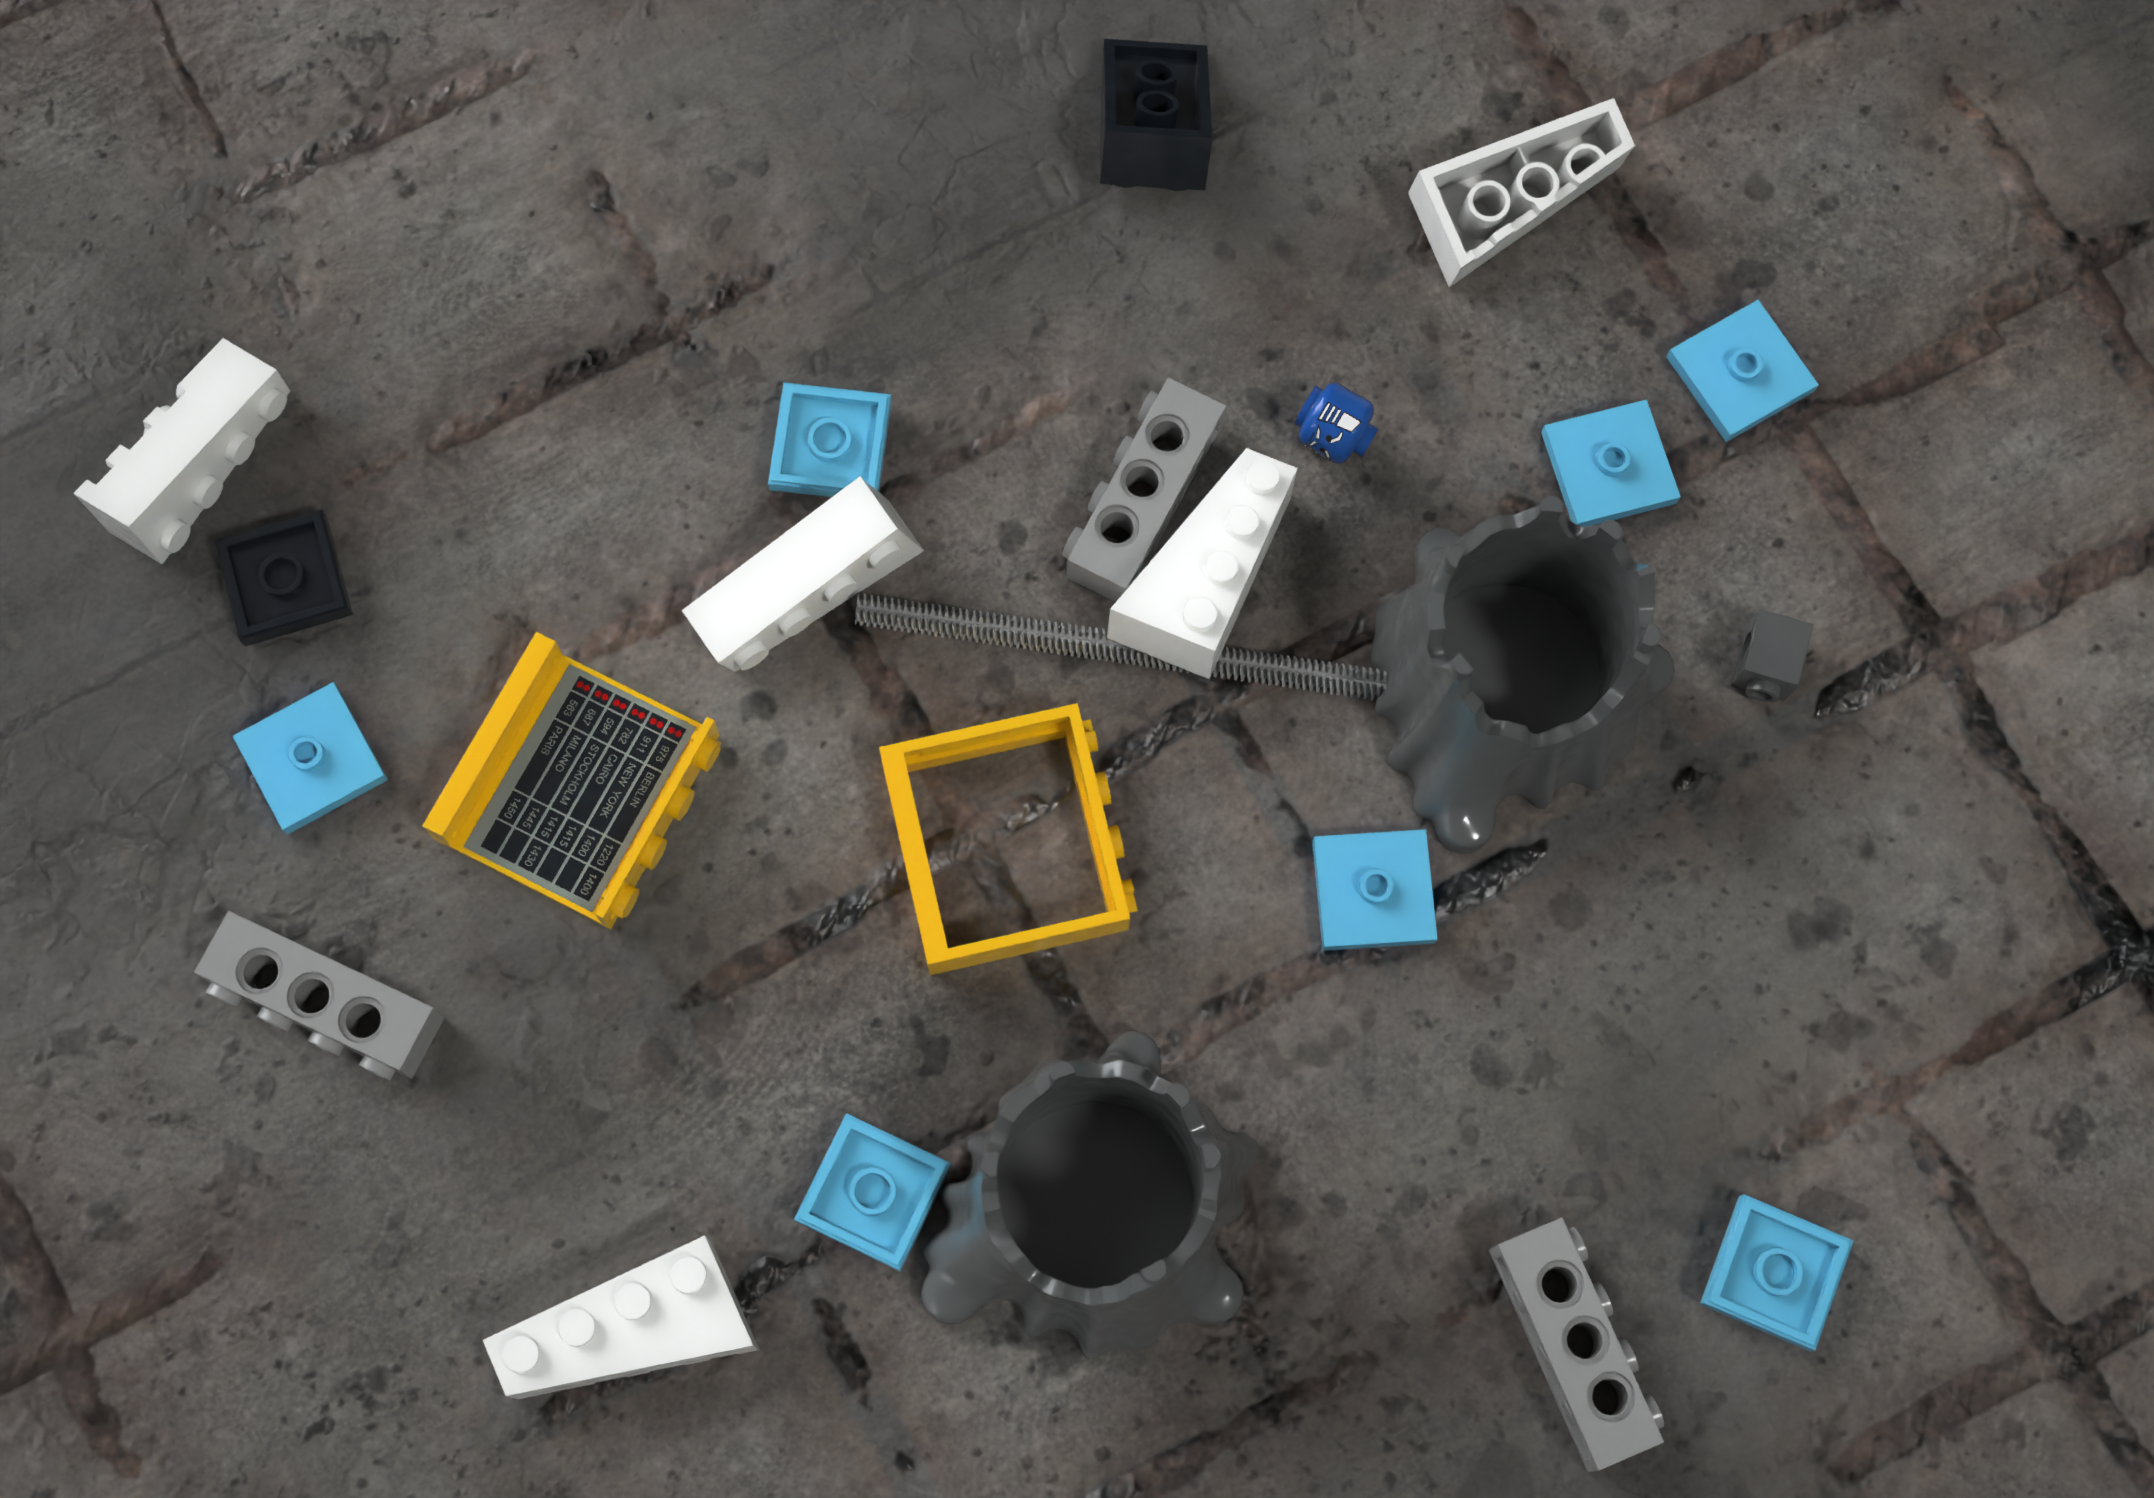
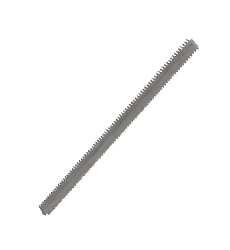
[855,594,1387,700]

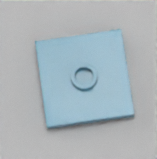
[1666,300,1819,442]
[768,382,892,497]
[1541,399,1681,527]
[233,682,388,835]
[1312,829,1438,951]
[794,1113,952,1272]
[1700,1194,1854,1352]

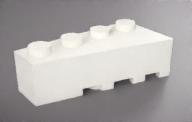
[1408,98,1635,287]
[73,338,290,565]
[1107,448,1298,679]
[682,476,924,672]
[483,1235,760,1399]

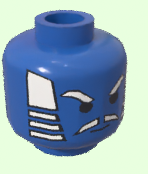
[1294,382,1378,464]

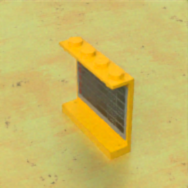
[422,632,722,930]

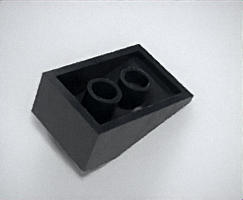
[1100,39,1213,191]

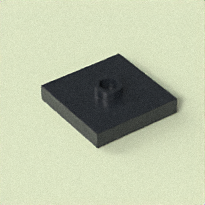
[214,509,353,647]

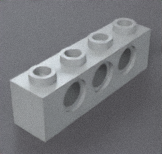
[1062,378,1226,602]
[194,910,445,1081]
[1489,1218,1664,1472]

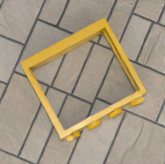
[879,703,1138,975]

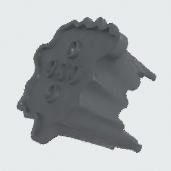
[1370,495,1675,854]
[922,1031,1259,1359]

